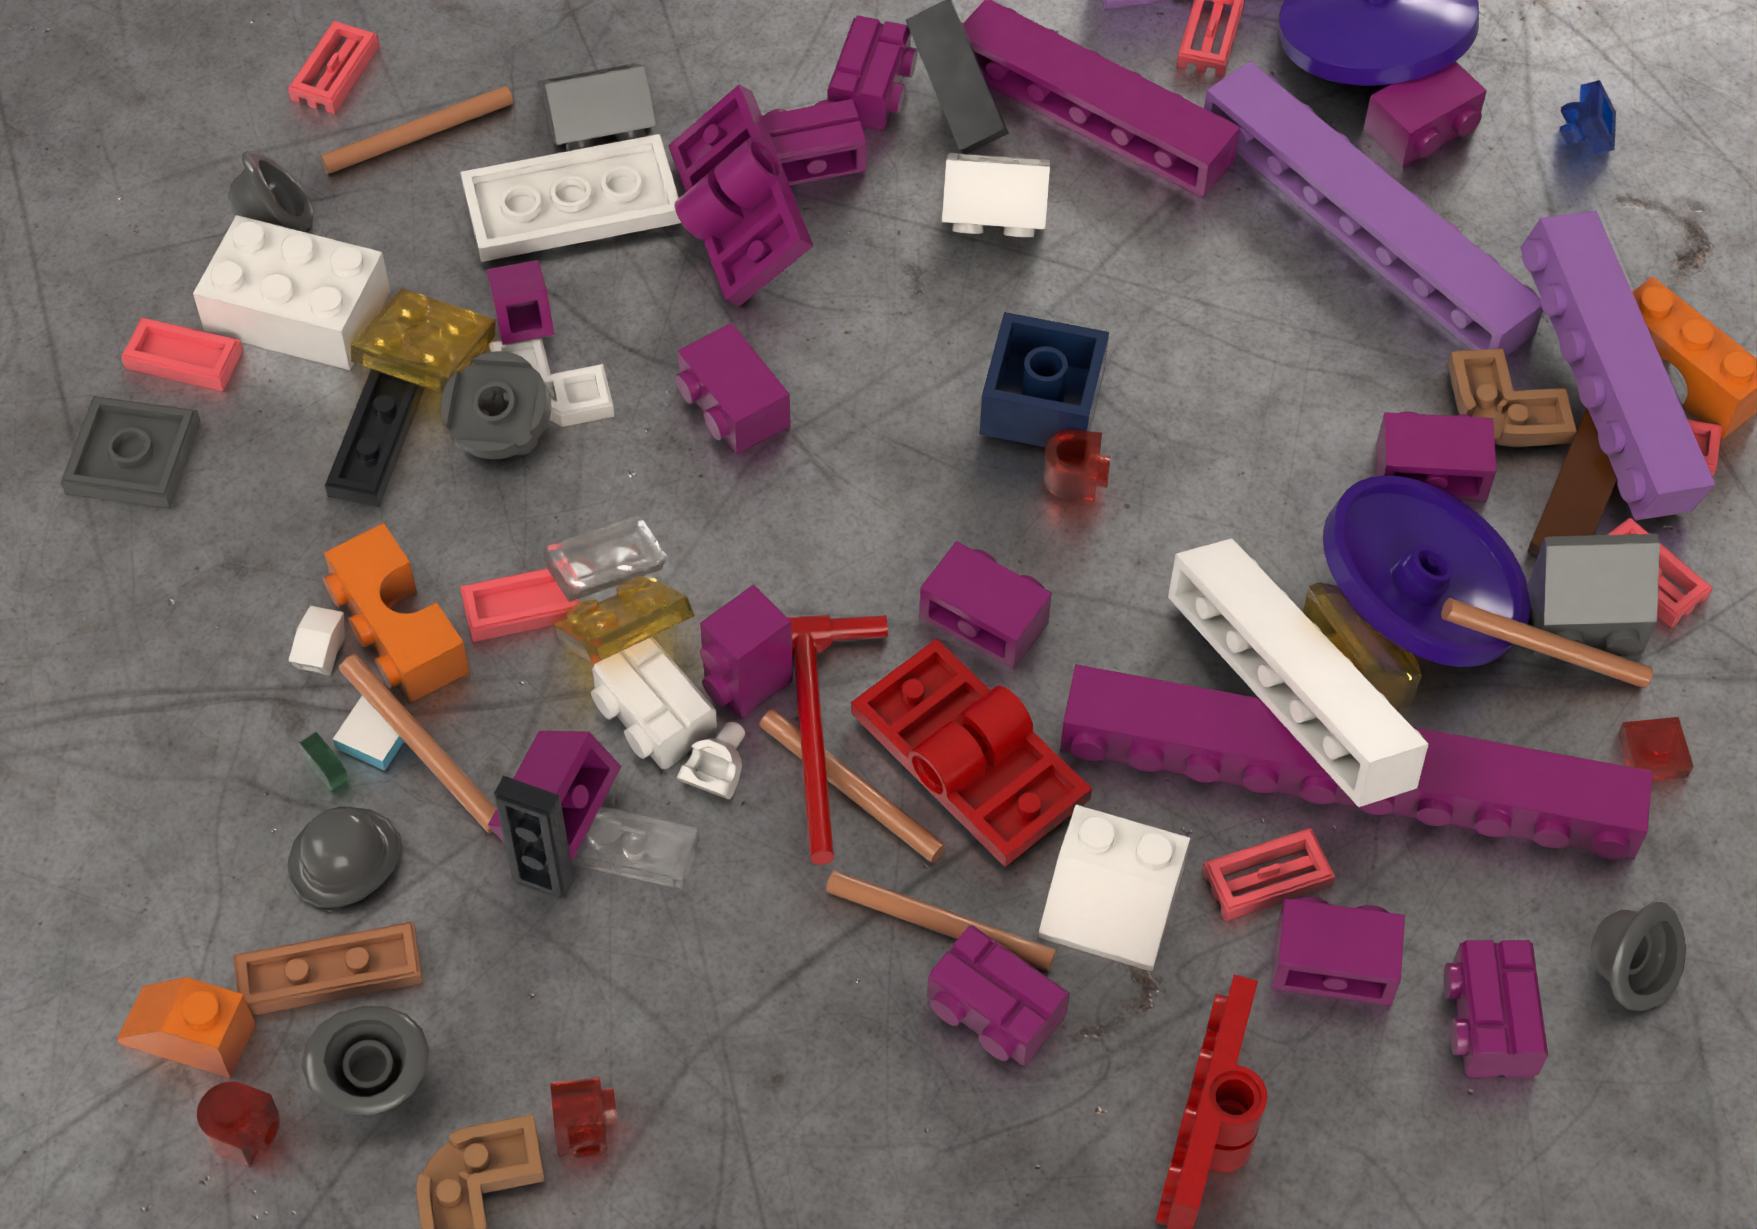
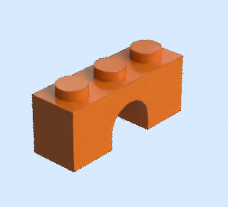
[1632,276,1757,439]
[323,523,470,704]

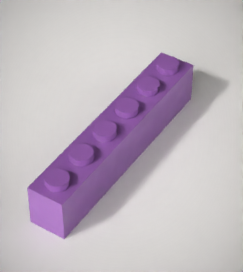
[1520,210,1716,521]

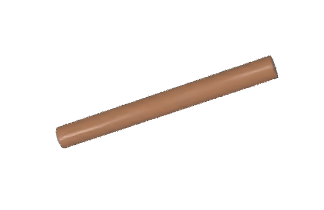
[320,85,513,174]
[1441,598,1653,688]
[339,654,497,833]
[759,709,946,864]
[826,870,1057,972]

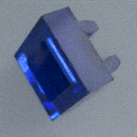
[1559,80,1616,154]

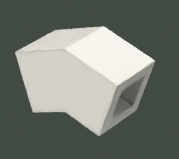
[288,605,345,676]

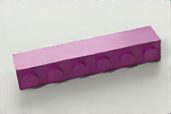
[963,0,1240,198]

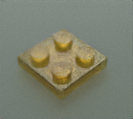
[351,288,496,393]
[553,576,695,665]

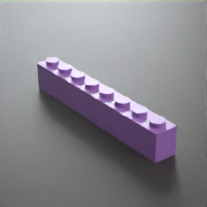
[1204,61,1543,357]

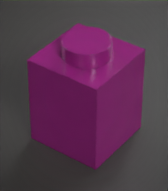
[486,260,555,345]

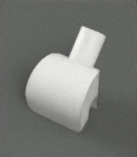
[676,722,745,800]

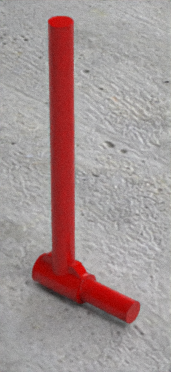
[787,615,888,865]

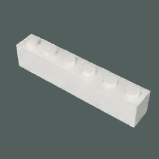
[1168,538,1429,807]

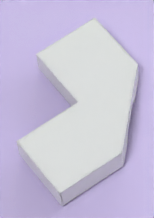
[489,338,615,427]

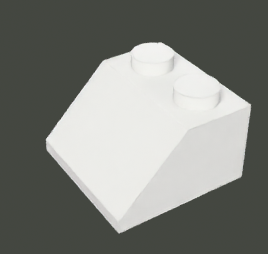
[942,153,1050,237]
[1038,805,1190,972]

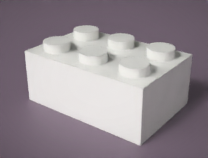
[193,215,391,371]

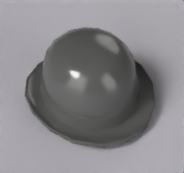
[228,151,314,232]
[288,806,401,908]
[1591,902,1686,1011]
[301,1006,429,1116]

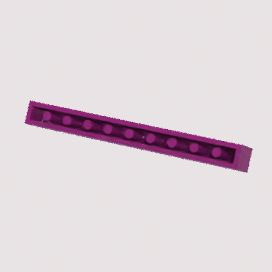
[1060,664,1653,859]

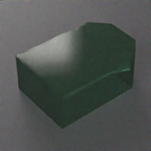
[299,732,349,791]

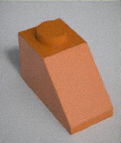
[117,977,256,1079]

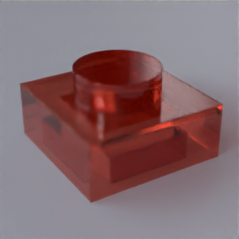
[1618,717,1694,781]

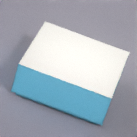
[333,696,404,771]

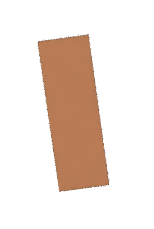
[233,921,424,1016]

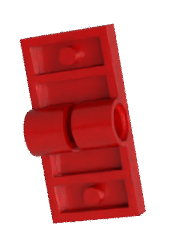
[851,638,1092,867]
[1155,974,1268,1229]

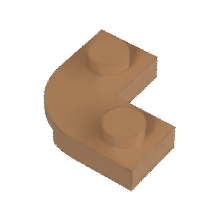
[1448,348,1577,447]
[416,1114,545,1229]

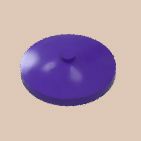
[1279,0,1479,86]
[1323,475,1531,667]

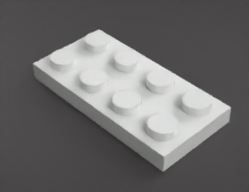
[460,134,681,262]

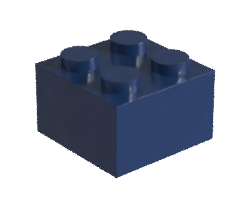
[979,312,1109,455]

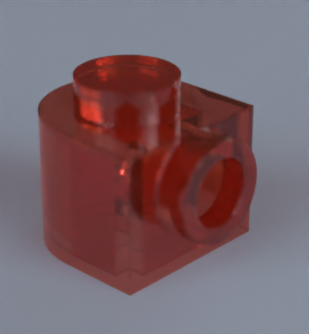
[1043,430,1111,502]
[550,1077,618,1158]
[197,1081,280,1168]

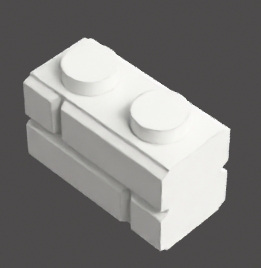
[591,631,718,770]

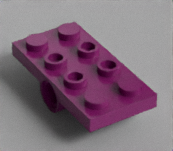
[668,84,813,307]

